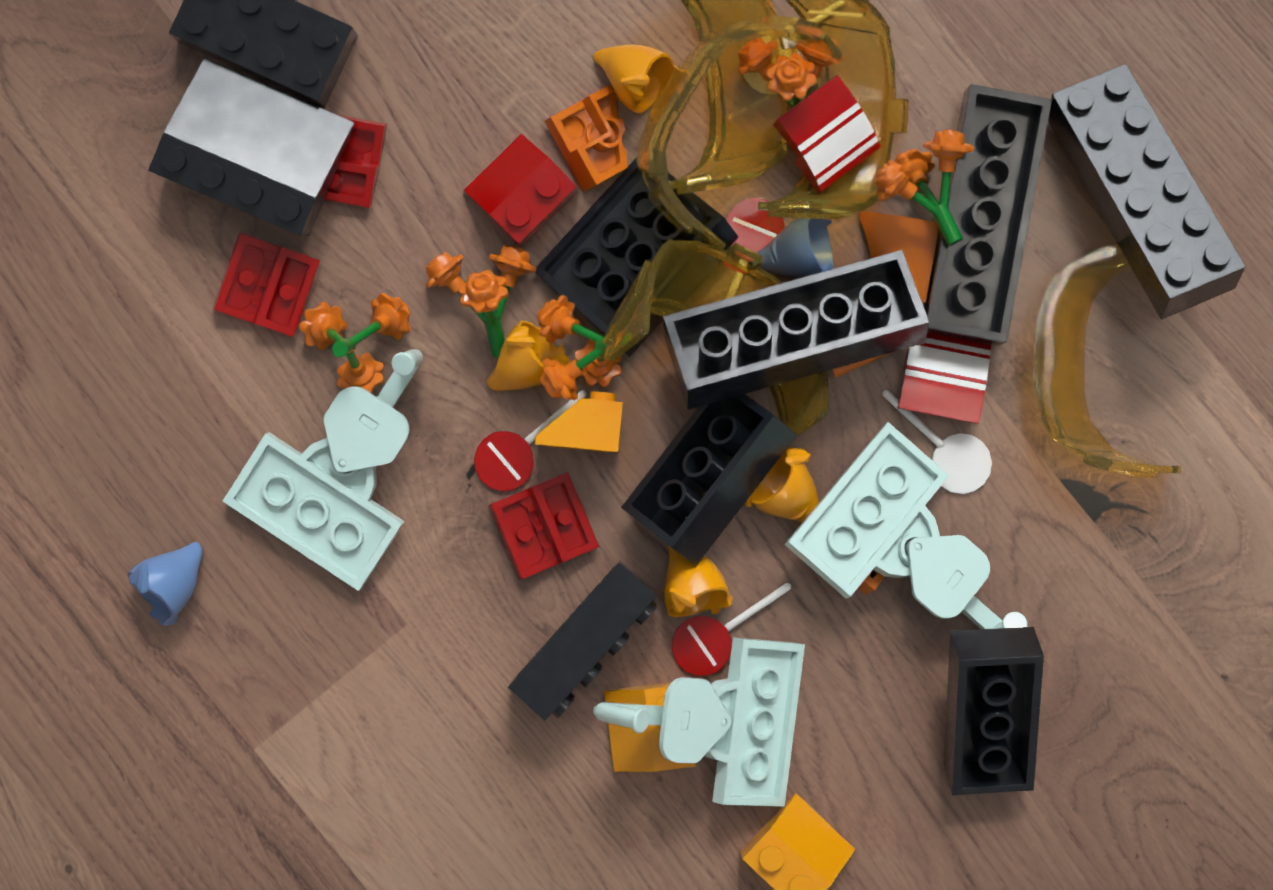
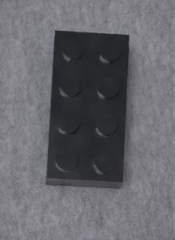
[169,0,358,109]
[621,394,797,566]
[508,560,657,721]
[943,626,1044,795]

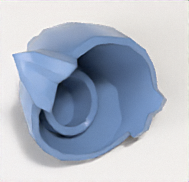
[751,207,834,279]
[127,542,203,626]

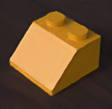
[535,391,623,453]
[604,682,696,772]
[740,793,855,890]

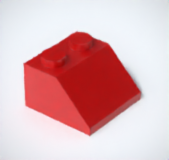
[464,134,578,248]

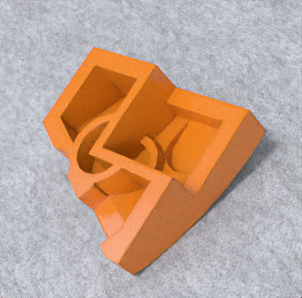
[544,84,628,192]
[859,211,939,304]

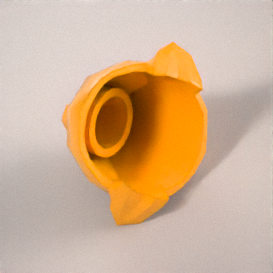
[593,44,680,113]
[486,320,570,391]
[744,447,819,522]
[663,545,733,617]

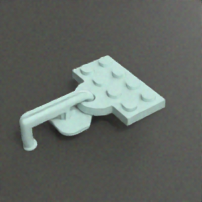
[223,349,423,591]
[784,422,1027,629]
[593,637,805,807]

